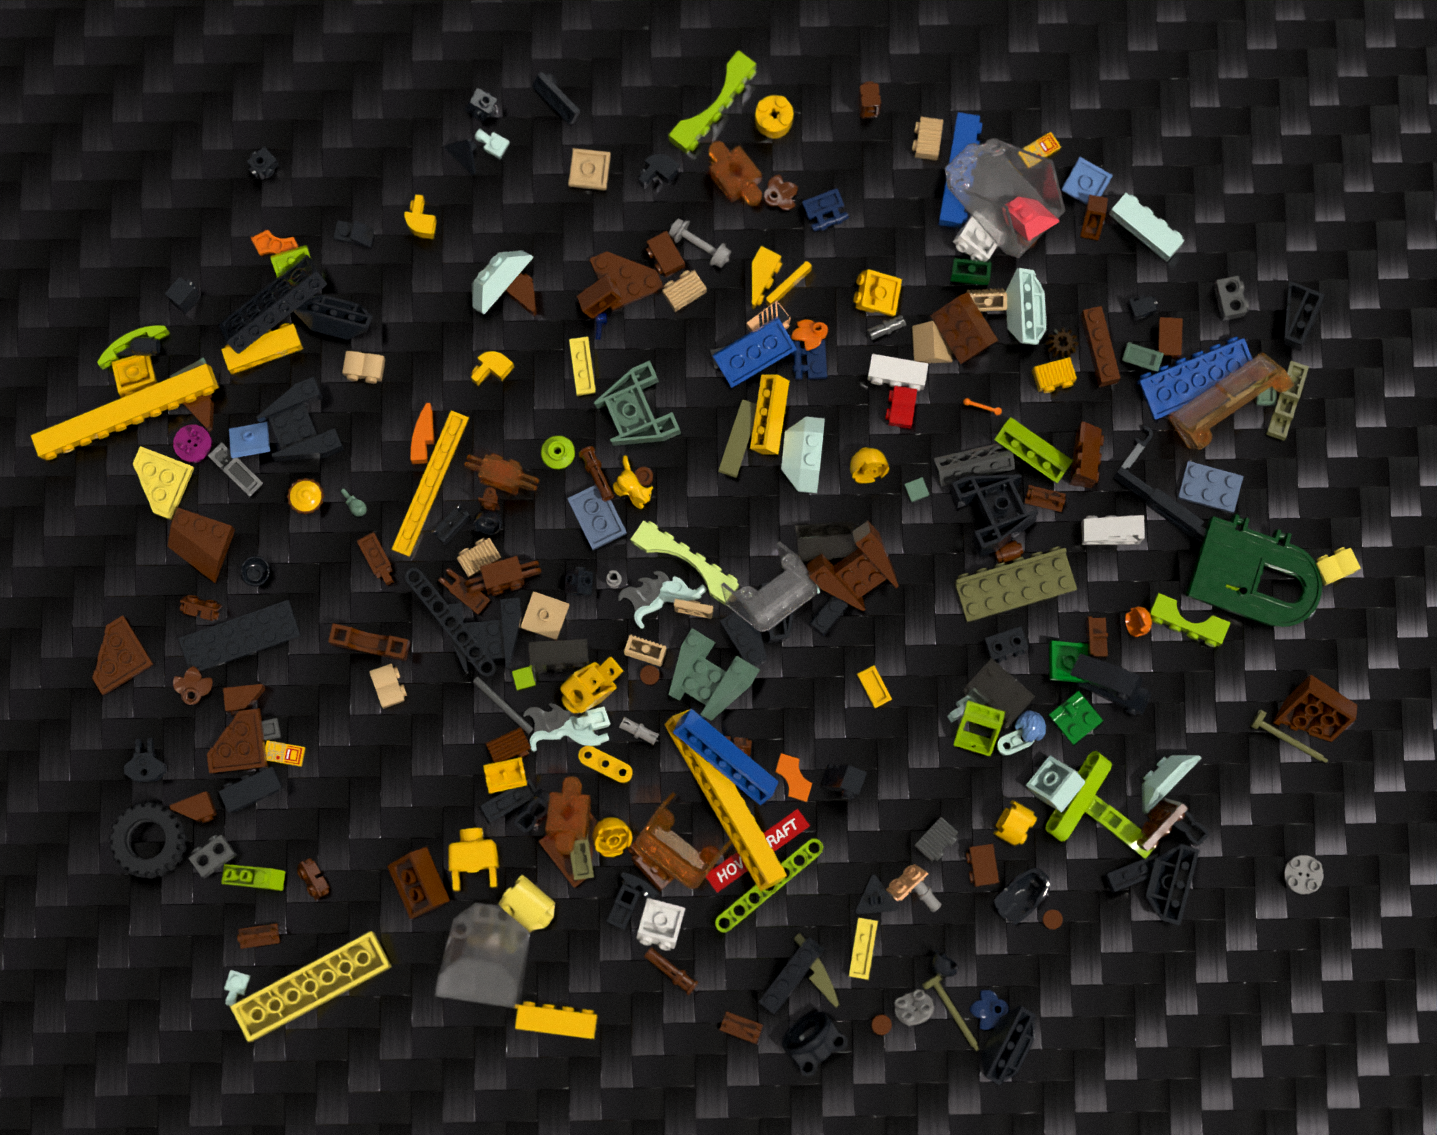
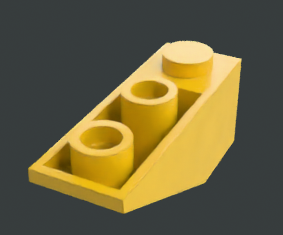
[752,246,783,309]

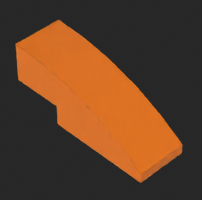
[411,403,434,464]

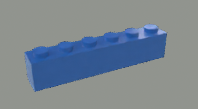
[938,112,983,229]
[673,709,779,805]

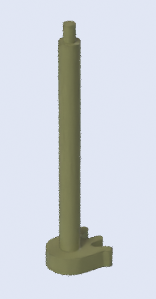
[1251,710,1328,763]
[922,975,979,1051]

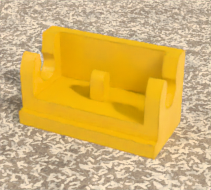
[483,758,527,794]

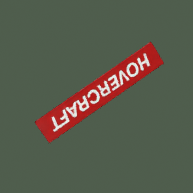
[705,809,810,892]

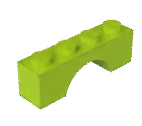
[1149,593,1230,647]

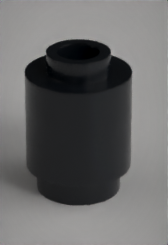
[131,337,161,356]

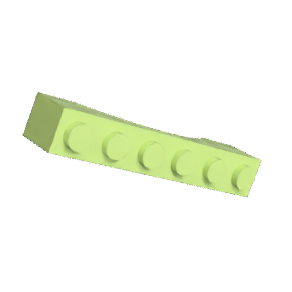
[631,520,739,606]

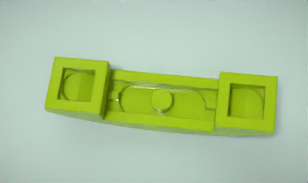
[98,325,170,369]

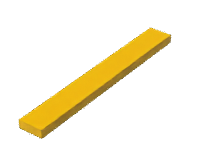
[392,411,469,557]

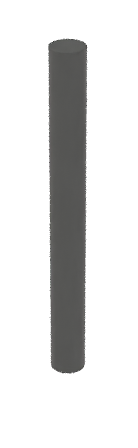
[473,677,534,735]

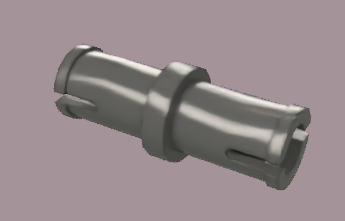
[867,315,906,341]

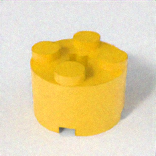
[755,95,793,138]
[994,800,1037,846]

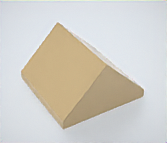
[912,321,952,363]

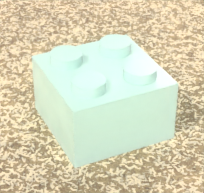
[1026,756,1086,813]

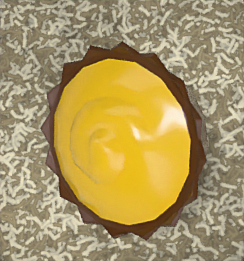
[287,478,324,515]

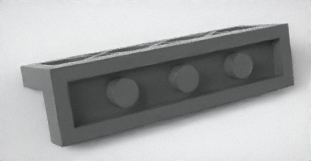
[934,443,1015,486]

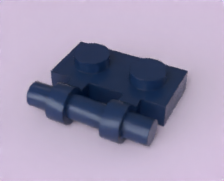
[802,188,849,232]
[791,340,827,380]

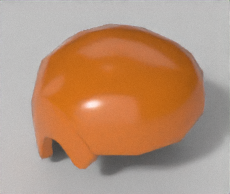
[1125,606,1152,637]

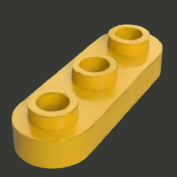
[579,746,633,783]

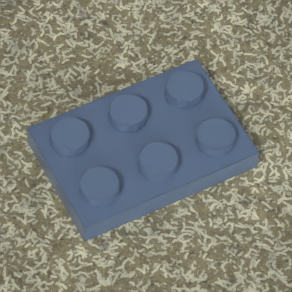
[1178,461,1243,514]
[567,485,627,550]

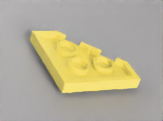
[133,446,194,520]

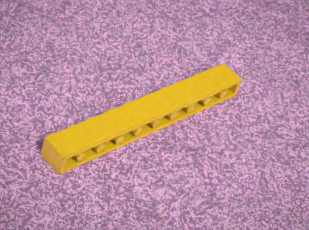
[31,364,219,460]
[664,709,787,891]

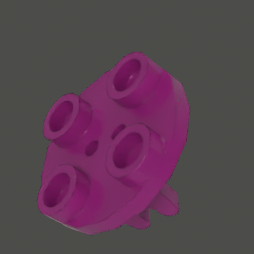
[173,425,212,463]

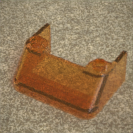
[636,792,732,889]

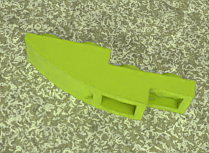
[1085,795,1153,859]

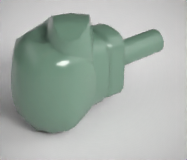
[340,488,367,516]

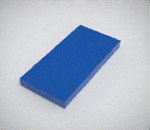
[712,316,797,388]

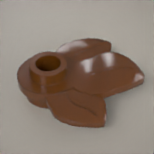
[763,175,798,210]
[173,666,213,705]

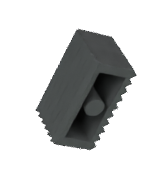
[914,817,958,862]

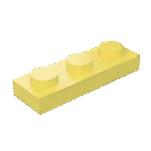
[569,337,596,396]
[849,918,878,980]

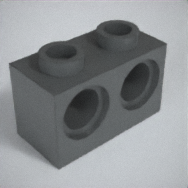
[1213,276,1249,321]
[189,835,237,878]

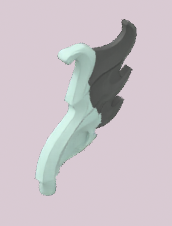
[619,571,708,629]
[523,704,609,752]

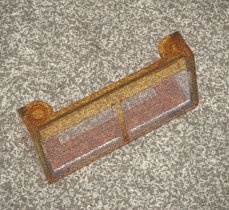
[1168,353,1294,450]

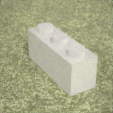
[867,354,928,391]

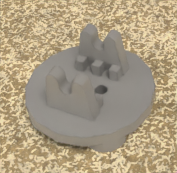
[1284,855,1323,894]
[895,990,934,1026]

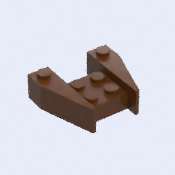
[807,521,899,611]

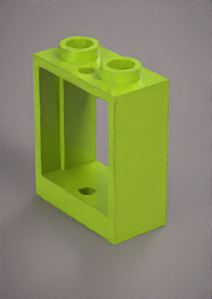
[953,701,1005,756]

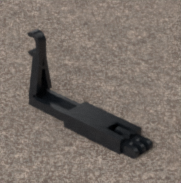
[1113,426,1206,543]

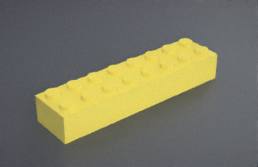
[230,931,392,1042]

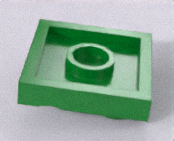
[1049,641,1088,683]
[1048,691,1103,745]

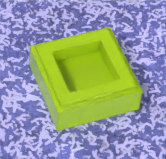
[512,666,536,691]

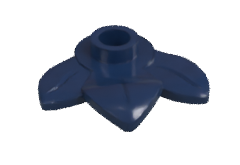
[969,990,1009,1030]

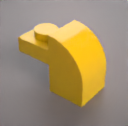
[405,195,436,239]
[471,351,514,386]

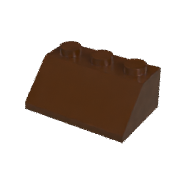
[387,847,450,919]

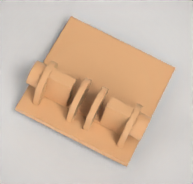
[886,864,928,902]

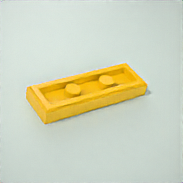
[766,261,812,306]

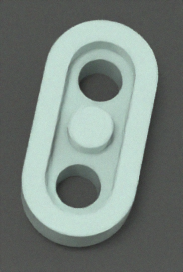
[997,728,1034,756]

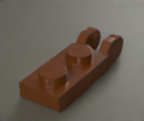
[438,568,491,615]

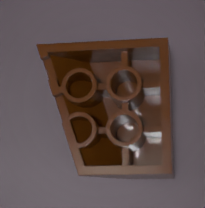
[1069,422,1104,488]
[167,508,235,583]
[1273,674,1357,742]

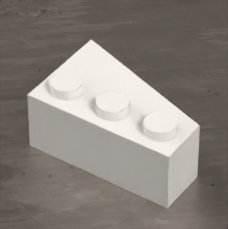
[1081,515,1145,545]

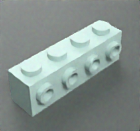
[1109,193,1184,262]

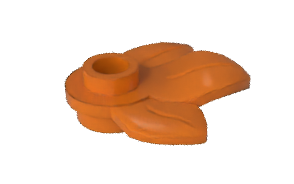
[791,319,828,351]

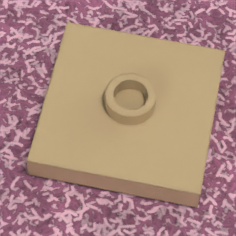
[569,148,611,190]
[520,591,570,641]
[674,599,713,619]

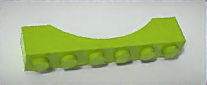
[669,50,757,154]

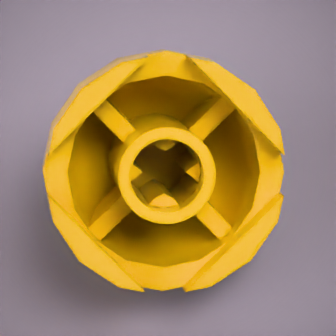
[850,447,889,483]
[592,817,632,857]

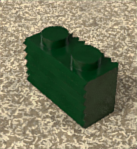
[950,258,991,285]

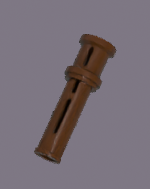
[579,446,614,502]
[644,947,699,996]

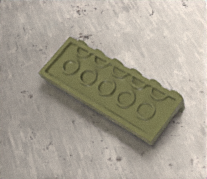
[954,546,1077,622]

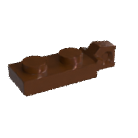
[357,532,394,585]
[627,841,675,891]

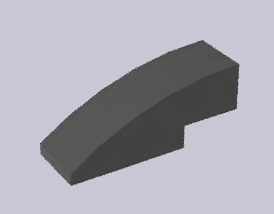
[207,442,263,497]

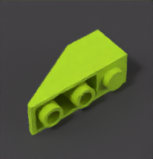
[221,864,285,891]

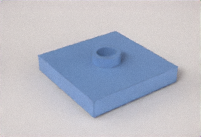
[1061,157,1112,205]
[229,422,270,458]

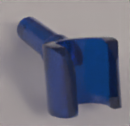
[596,313,607,340]

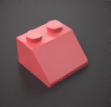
[1003,197,1059,241]

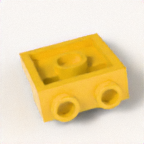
[853,269,902,316]
[111,355,157,398]

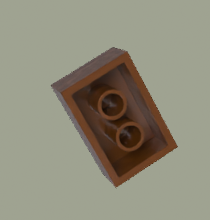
[931,292,998,364]

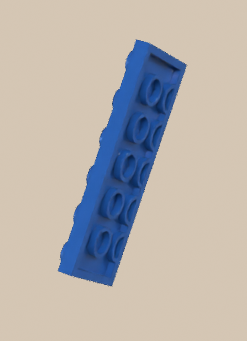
[1136,336,1259,420]

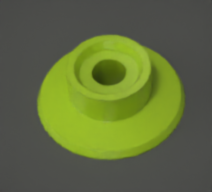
[541,436,575,469]

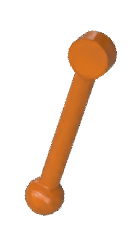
[963,398,1002,415]

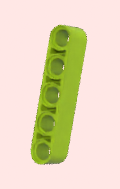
[1046,751,1112,841]

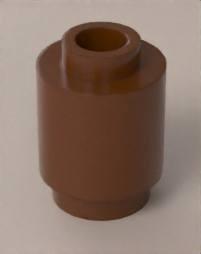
[994,540,1023,563]

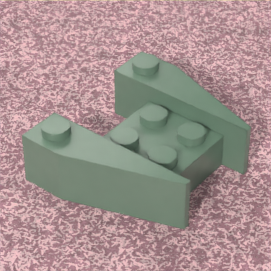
[594,361,681,446]
[669,628,760,721]

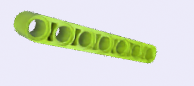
[715,839,823,933]

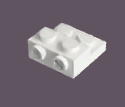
[953,210,1005,262]
[637,898,685,950]

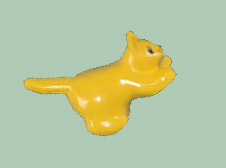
[613,455,653,509]

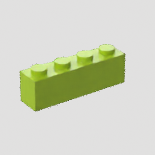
[994,417,1073,483]

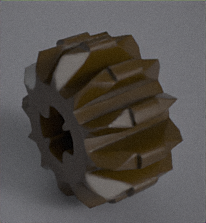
[1046,327,1078,360]

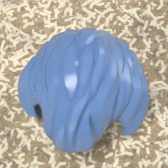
[1015,710,1046,742]

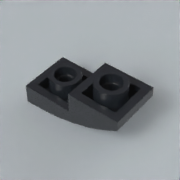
[620,872,658,899]

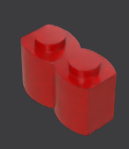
[885,386,917,429]

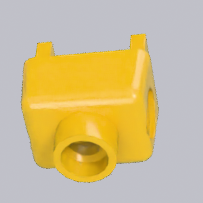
[560,656,623,713]
[448,828,499,891]

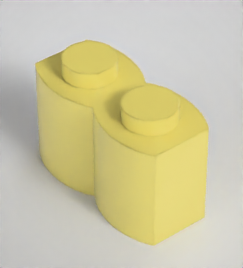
[1316,547,1361,586]

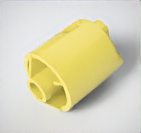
[498,875,555,932]

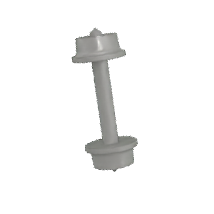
[669,218,731,268]

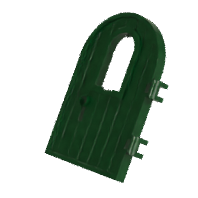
[1186,514,1322,627]

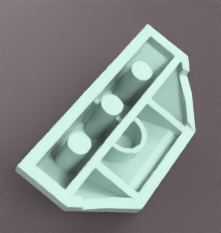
[472,251,533,314]
[1006,268,1046,345]
[781,417,825,493]
[1142,755,1201,815]

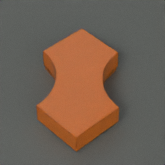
[251,230,298,256]
[775,753,812,802]

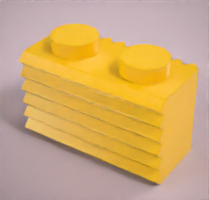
[1032,357,1077,393]

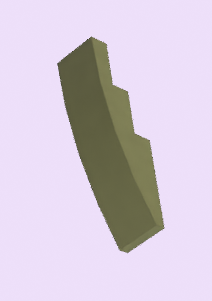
[1266,361,1309,440]
[718,400,757,478]
[563,798,594,880]
[794,933,839,1008]

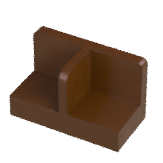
[1157,317,1183,360]
[1086,616,1108,657]

